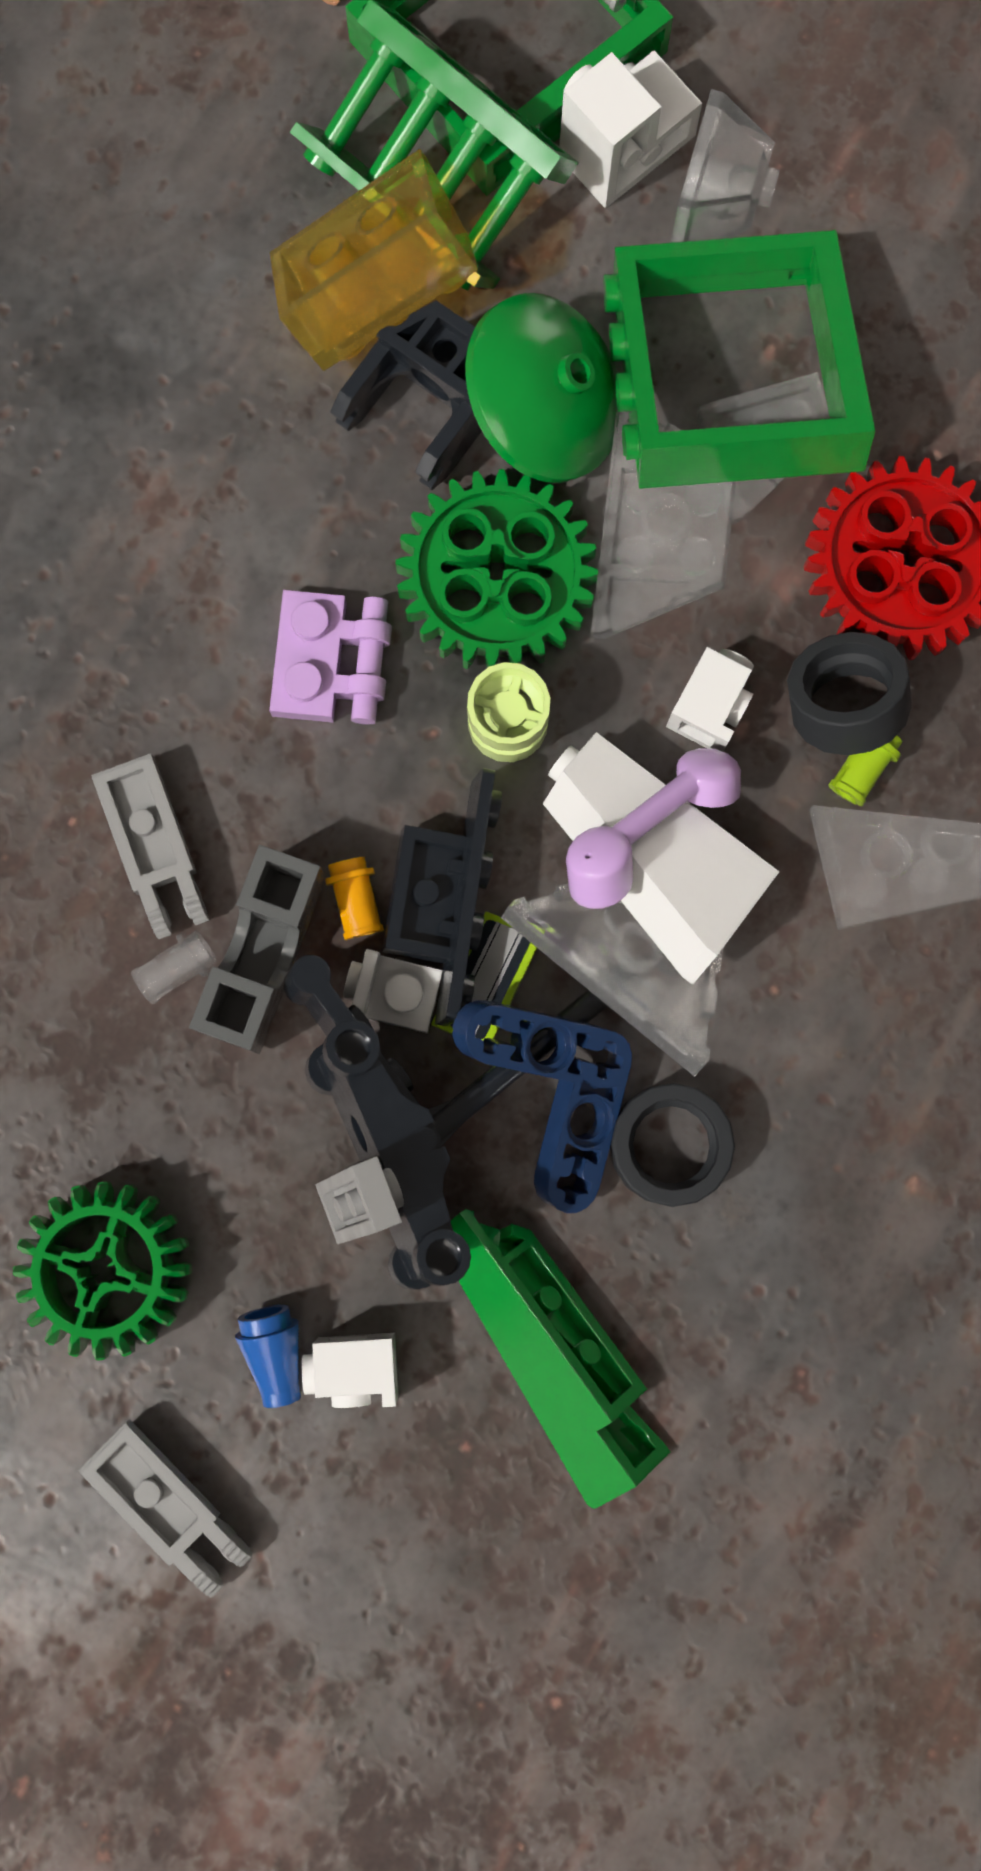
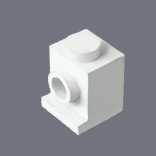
[666,647,754,752]
[302,1333,399,1408]

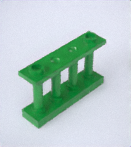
[290,0,579,291]

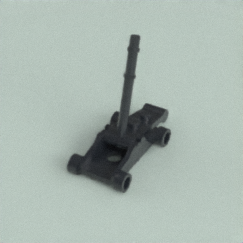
[284,955,638,1290]

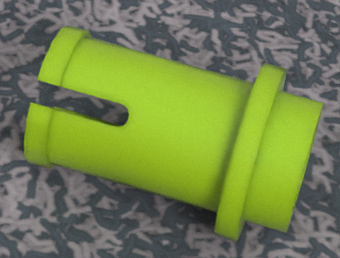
[828,735,902,807]

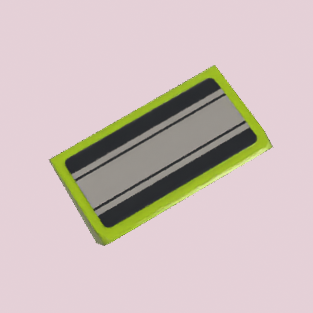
[431,911,543,1040]

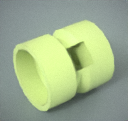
[467,662,551,762]

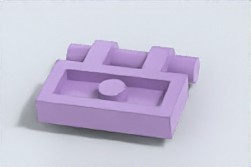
[269,590,392,724]

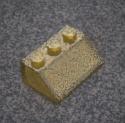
[269,149,478,371]

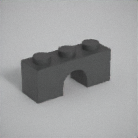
[189,844,327,1055]

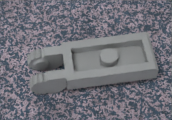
[91,753,209,939]
[78,1420,253,1598]

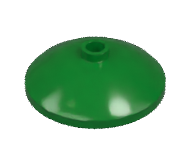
[466,293,622,483]

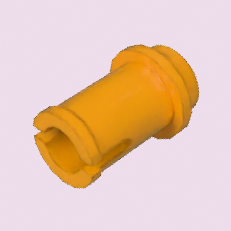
[325,857,384,940]

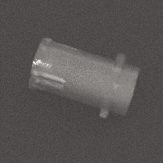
[131,930,217,1004]

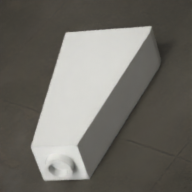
[543,732,779,985]

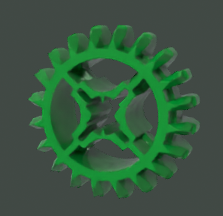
[12,1181,192,1360]

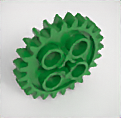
[395,469,598,669]

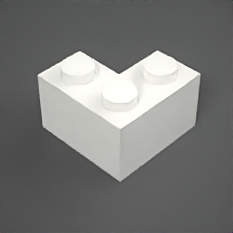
[560,51,702,209]

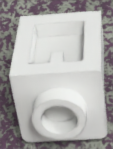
[343,949,443,1034]

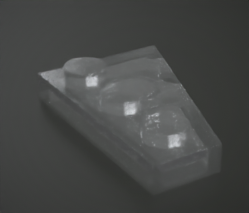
[809,805,981,930]

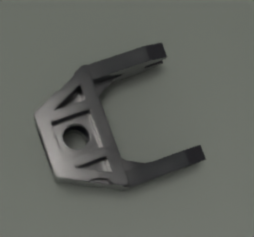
[330,300,482,490]

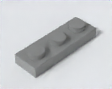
[315,1157,404,1244]

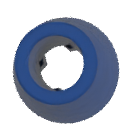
[235,1305,301,1408]

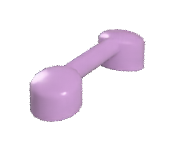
[566,748,741,909]

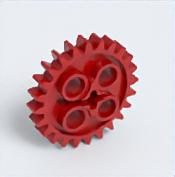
[804,456,981,660]

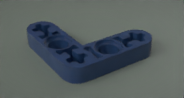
[452,1000,632,1213]

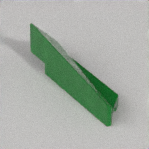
[450,1209,671,1509]

